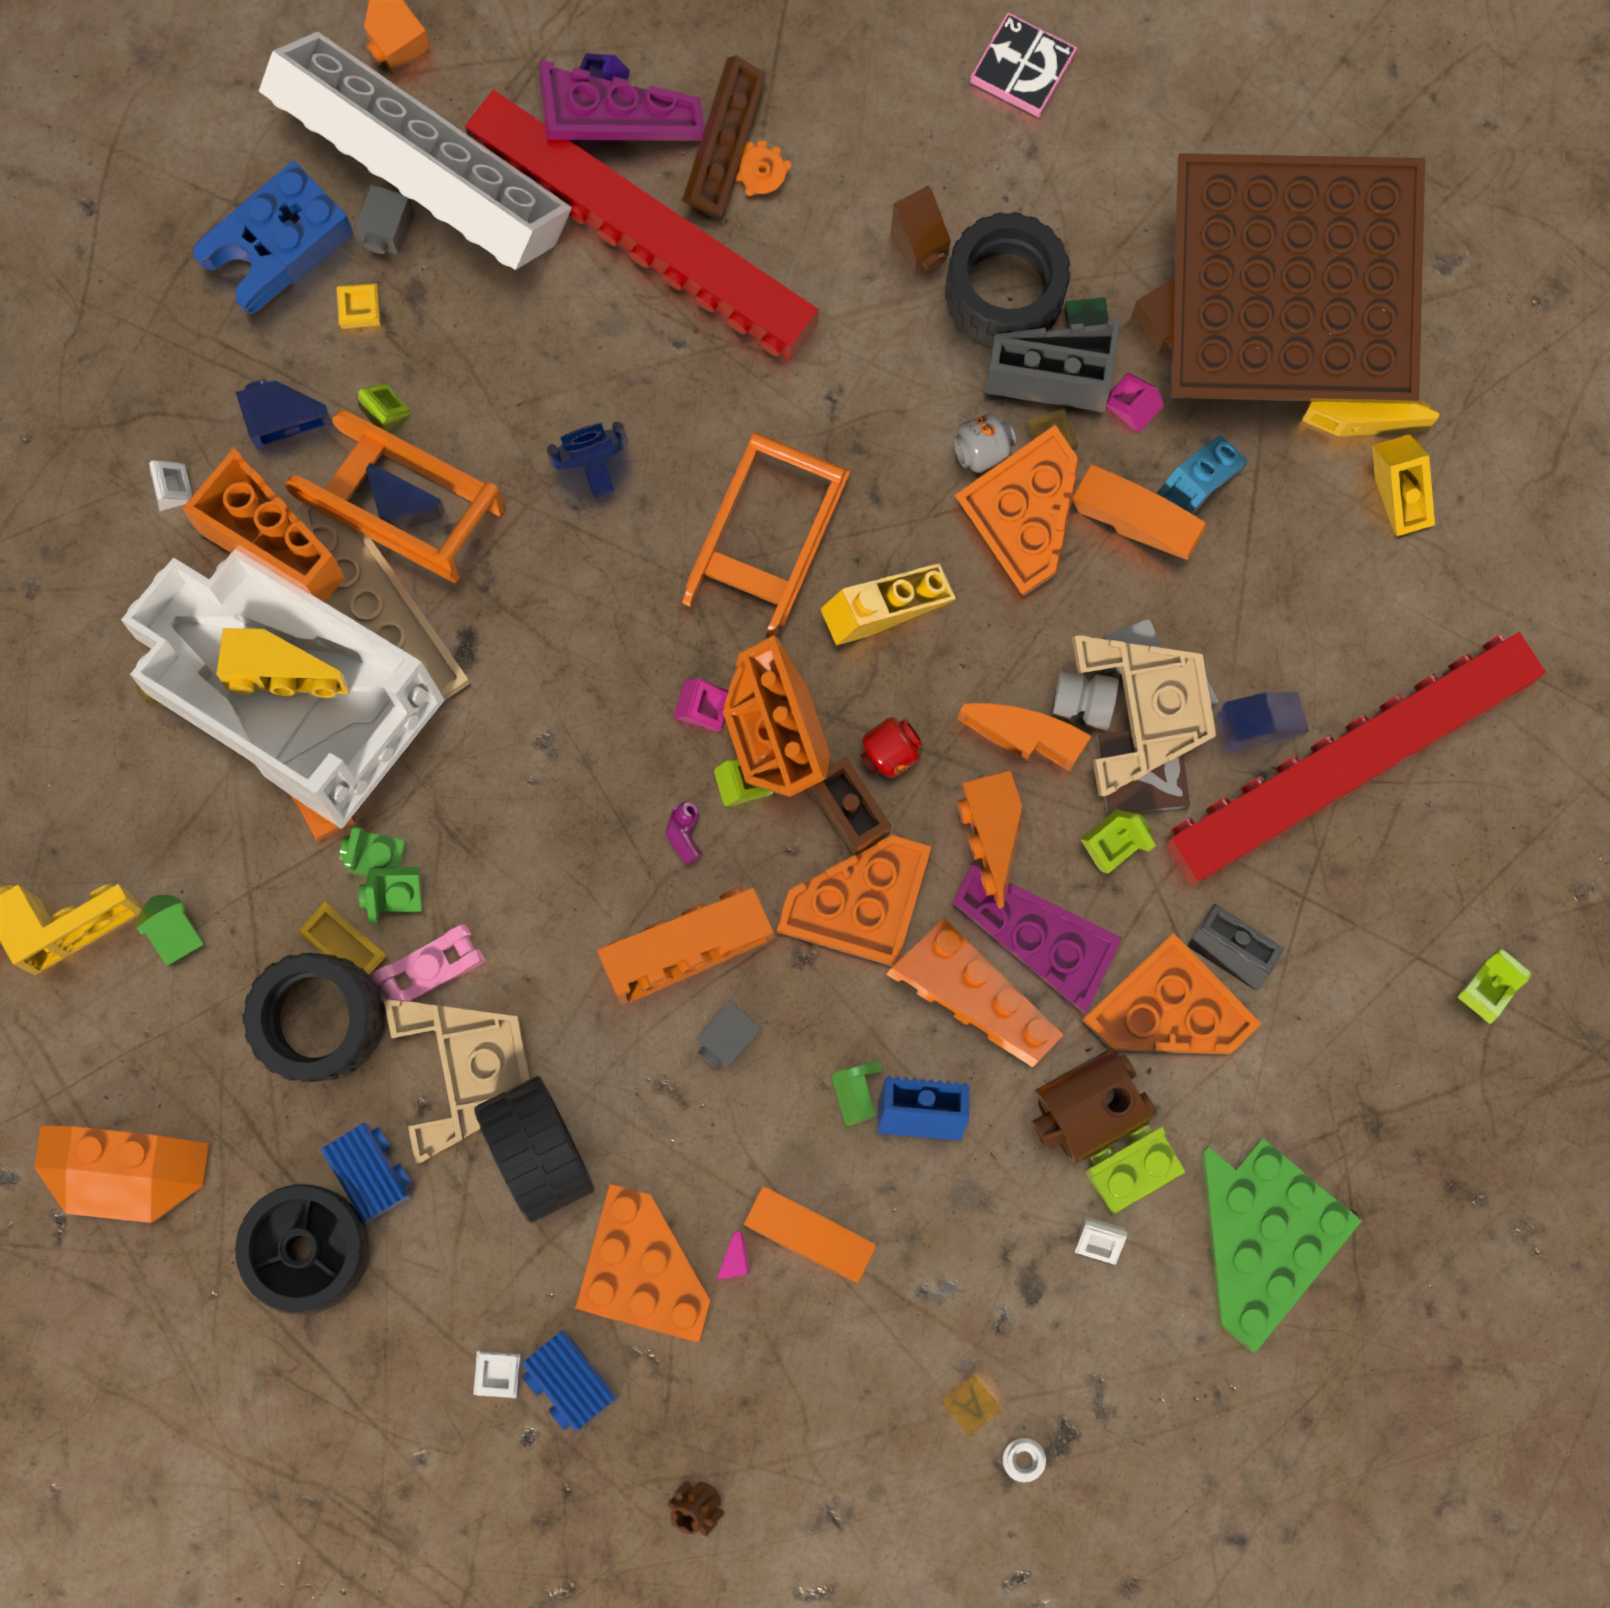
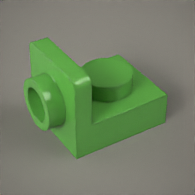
[339,826,407,877]
[359,867,423,924]

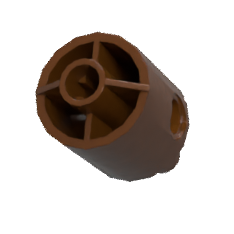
[1031,1049,1157,1165]

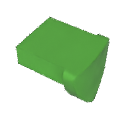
[136,895,204,966]
[831,1060,883,1127]

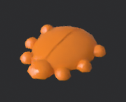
[735,140,791,196]

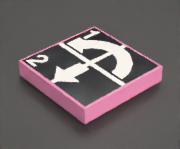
[970,13,1077,118]

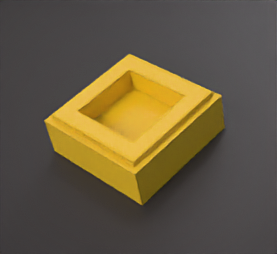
[337,283,381,329]

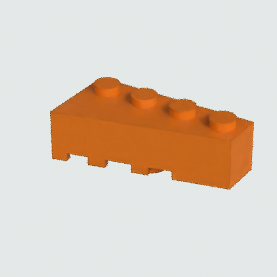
[182,447,345,603]
[597,886,774,1007]

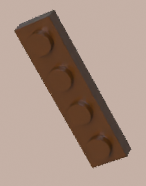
[682,55,766,219]

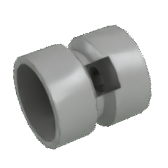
[1051,667,1119,731]

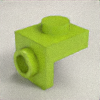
[1080,809,1156,874]
[1458,948,1532,1024]

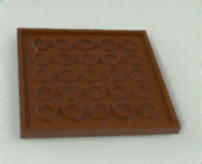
[1171,153,1425,404]

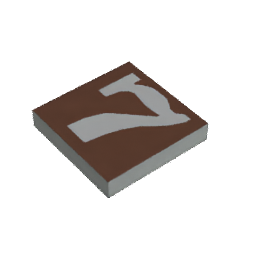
[1096,730,1190,816]

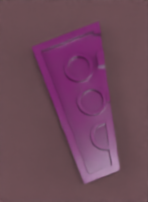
[538,60,705,141]
[952,864,1122,1014]

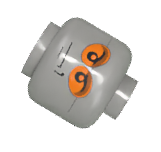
[953,414,1016,473]

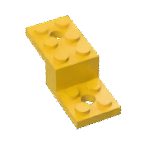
[0,884,143,976]

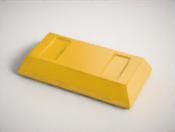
[297,901,387,975]

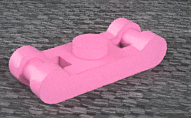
[370,924,486,1004]

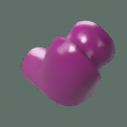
[666,801,703,866]

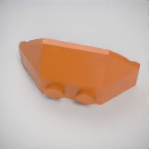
[723,635,831,797]
[34,1125,210,1223]

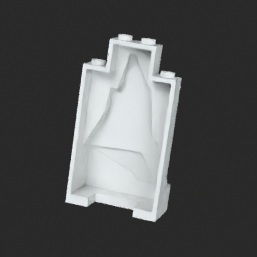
[121,548,445,829]

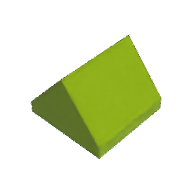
[358,383,411,432]

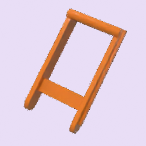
[285,410,505,584]
[683,432,851,638]

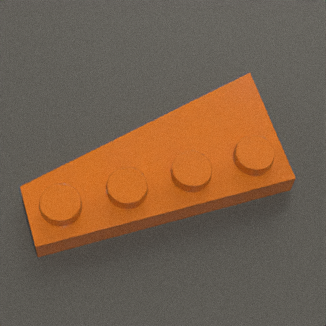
[886,918,1064,1067]

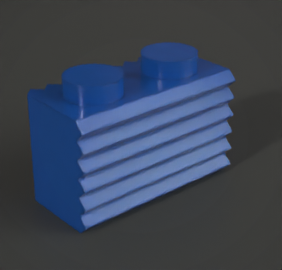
[877,1075,969,1141]
[320,1122,413,1224]
[522,1330,618,1432]

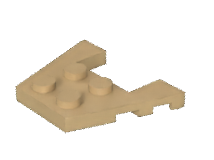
[1072,635,1216,796]
[384,999,530,1164]

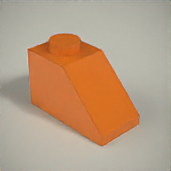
[364,0,430,74]

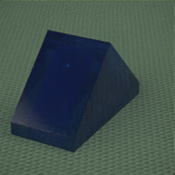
[366,463,445,530]

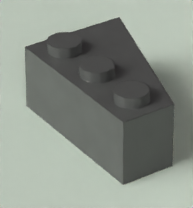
[985,318,1121,412]

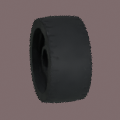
[235,1184,369,1315]

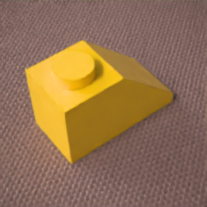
[1372,434,1435,536]

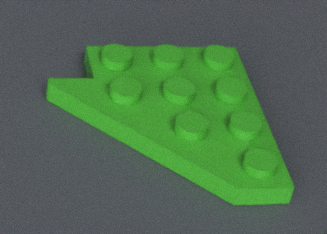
[1202,1138,1362,1353]

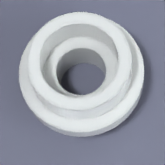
[1002,1438,1046,1482]

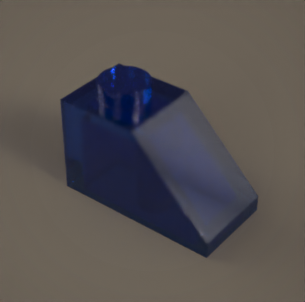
[236,380,334,449]
[1218,692,1309,752]

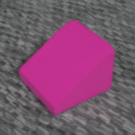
[1106,372,1164,432]
[674,678,728,731]
[717,1231,750,1281]

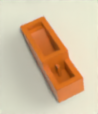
[1072,465,1207,560]
[957,703,1092,772]
[743,1186,877,1284]

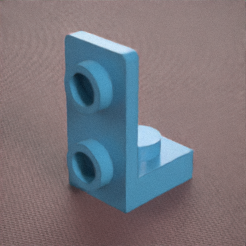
[1156,435,1247,514]

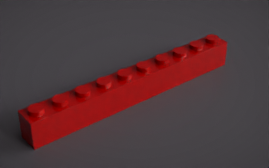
[465,89,819,360]
[1165,631,1547,887]

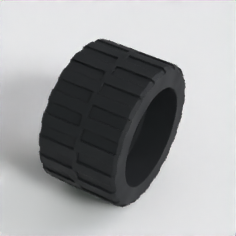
[945,212,1071,348]
[243,953,384,1082]
[474,1076,594,1223]

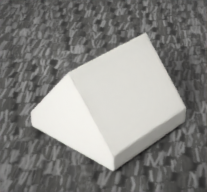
[149,460,193,511]
[1075,1216,1128,1265]

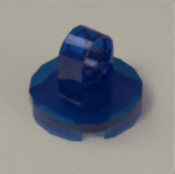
[547,422,629,500]

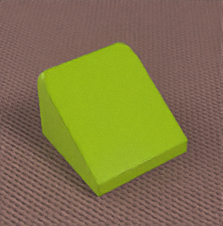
[714,758,773,807]

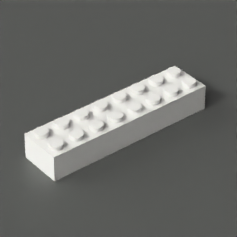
[259,31,572,270]

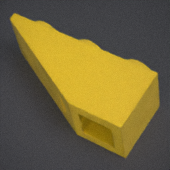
[1302,400,1440,436]
[820,563,956,646]
[216,628,350,698]

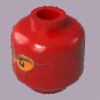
[860,717,924,779]

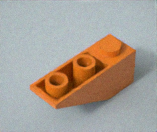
[957,771,1022,909]

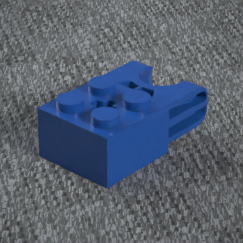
[193,160,354,313]

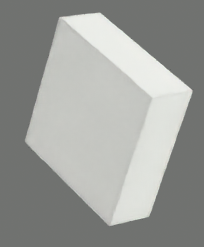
[473,1351,521,1398]

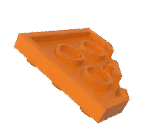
[955,425,1080,596]
[776,835,932,967]
[1082,933,1262,1055]
[575,1184,711,1343]

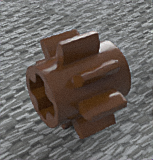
[667,1480,724,1537]

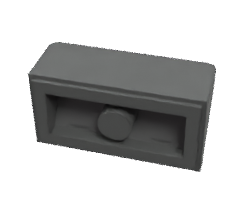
[1188,903,1285,990]

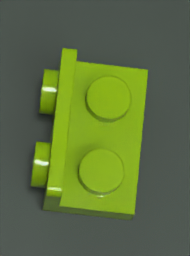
[1085,1124,1185,1215]

